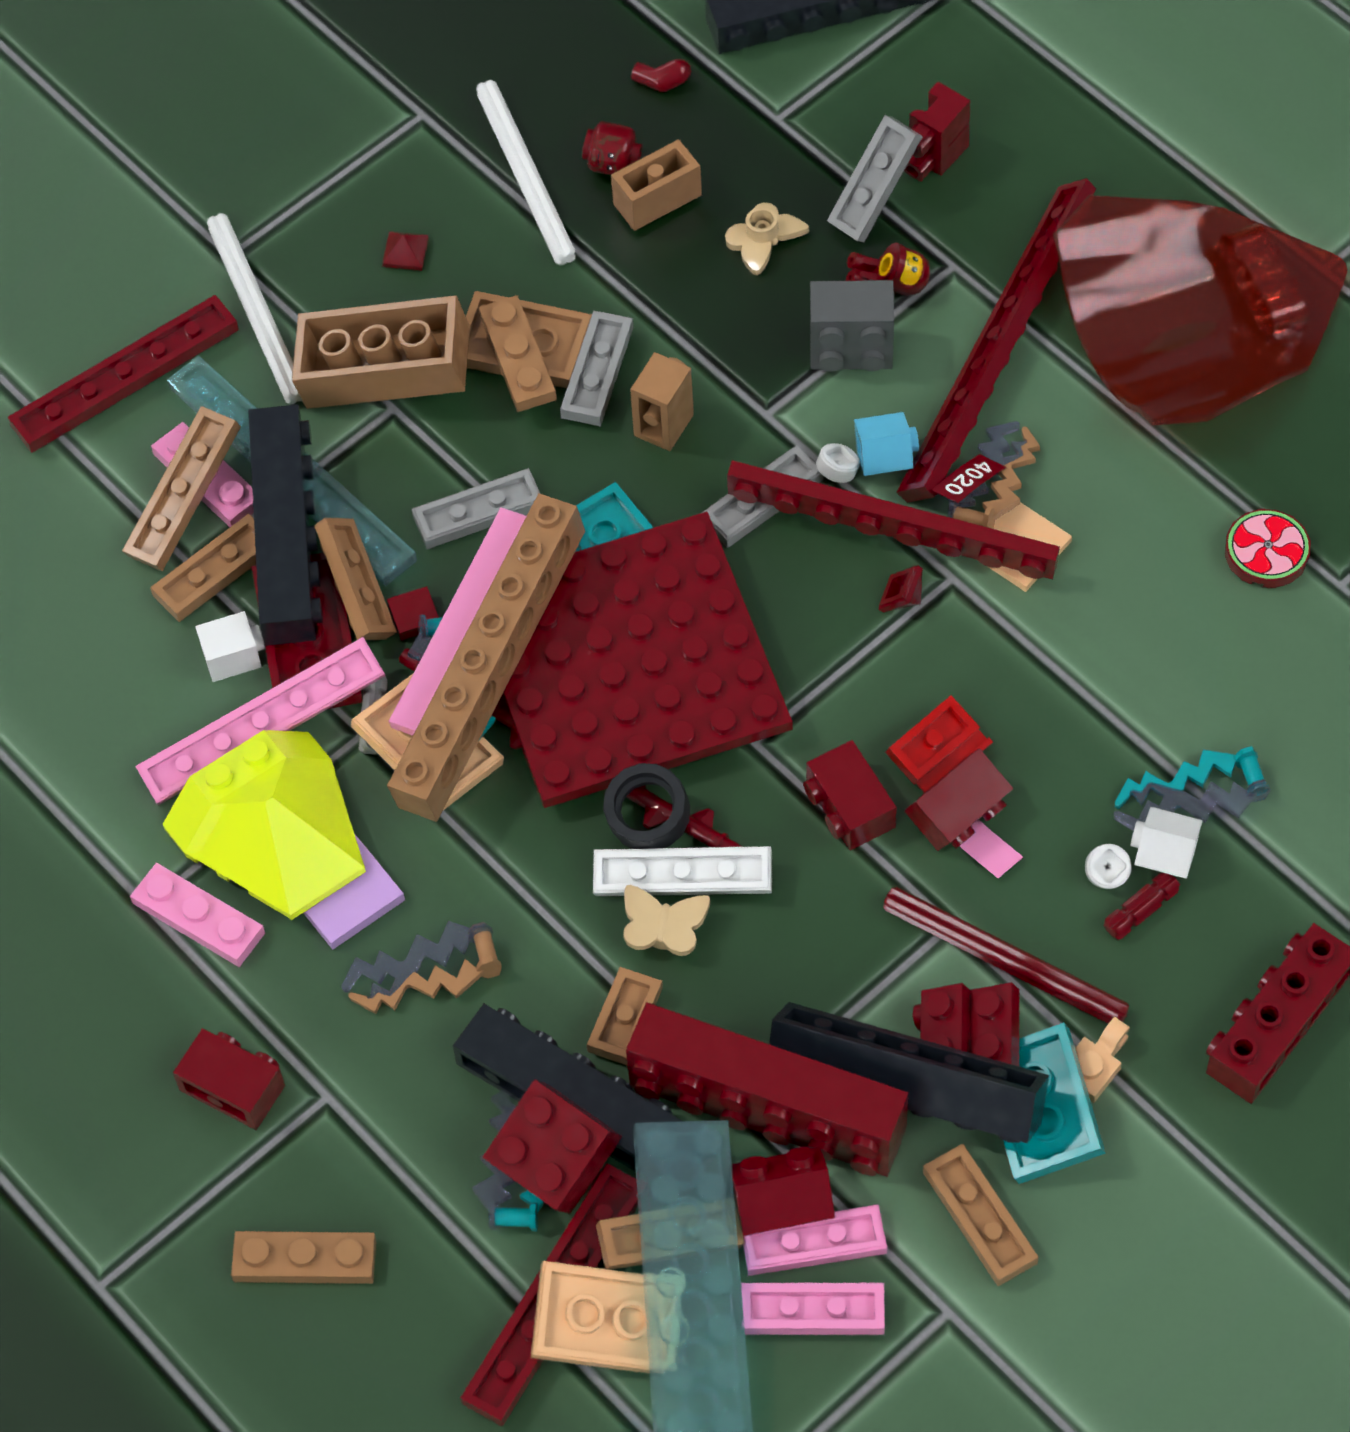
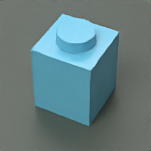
[854,412,919,476]

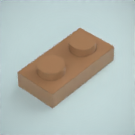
[587,967,663,1065]

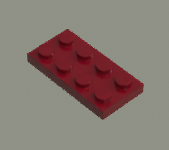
[251,553,363,709]

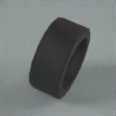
[603,763,691,849]

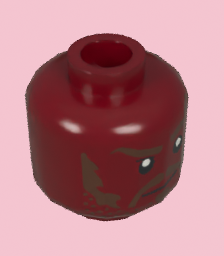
[582,121,643,176]

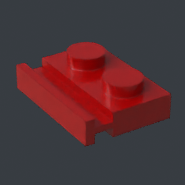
[885,695,993,793]

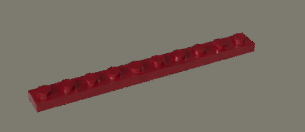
[896,178,1096,503]

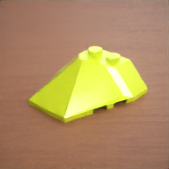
[162,730,366,920]

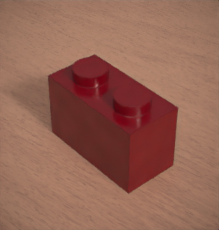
[803,740,897,851]
[904,748,1013,851]
[173,1028,285,1131]
[729,1147,835,1236]

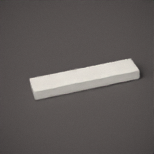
[593,846,772,896]

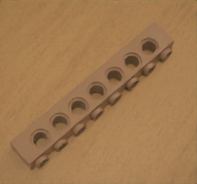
[387,493,585,822]

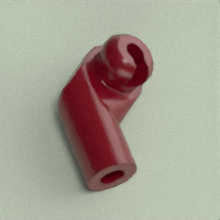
[631,59,691,92]

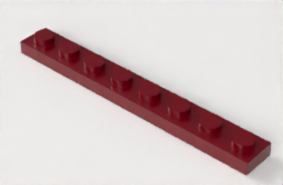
[727,460,1060,580]

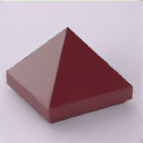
[382,231,429,271]
[878,565,923,613]

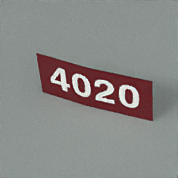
[931,454,1006,503]

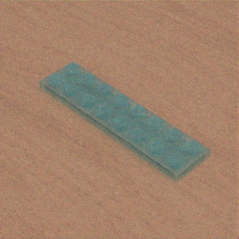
[633,1120,753,1432]

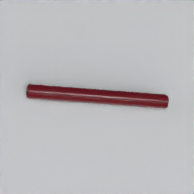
[883,887,1129,1024]

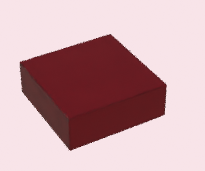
[387,586,439,641]

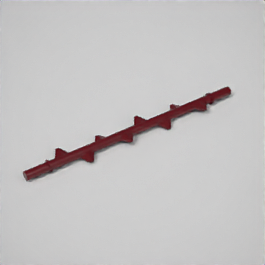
[399,648,743,848]

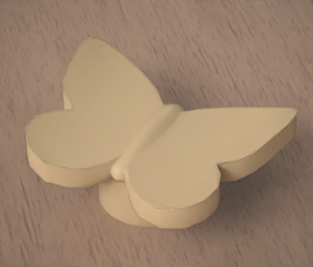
[725,202,809,276]
[623,885,710,956]

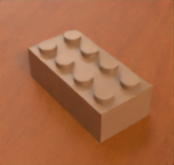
[292,296,469,409]

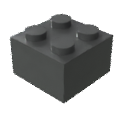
[810,280,894,372]

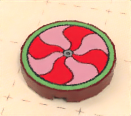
[1225,509,1311,588]

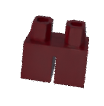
[904,81,970,181]

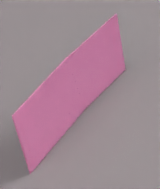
[960,819,1023,878]

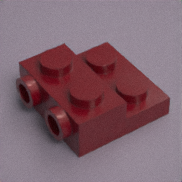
[913,982,1020,1066]

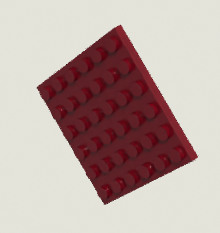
[503,511,793,808]

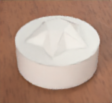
[816,443,860,483]
[1085,844,1131,889]

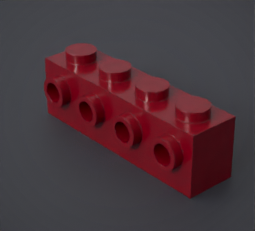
[1205,923,1350,1104]

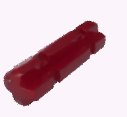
[1104,872,1180,940]

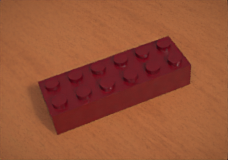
[626,1002,909,1177]

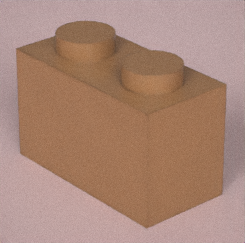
[611,139,702,231]
[630,352,694,451]

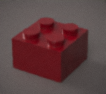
[482,1079,622,1214]

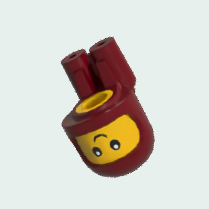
[846,243,930,296]

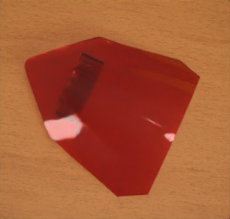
[1053,195,1348,425]

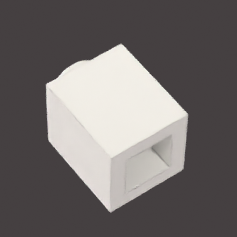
[195,611,265,682]
[1130,807,1203,879]

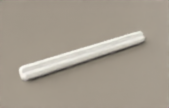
[477,80,576,266]
[207,213,302,404]

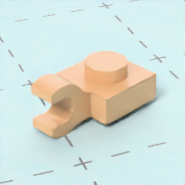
[1075,1017,1130,1103]

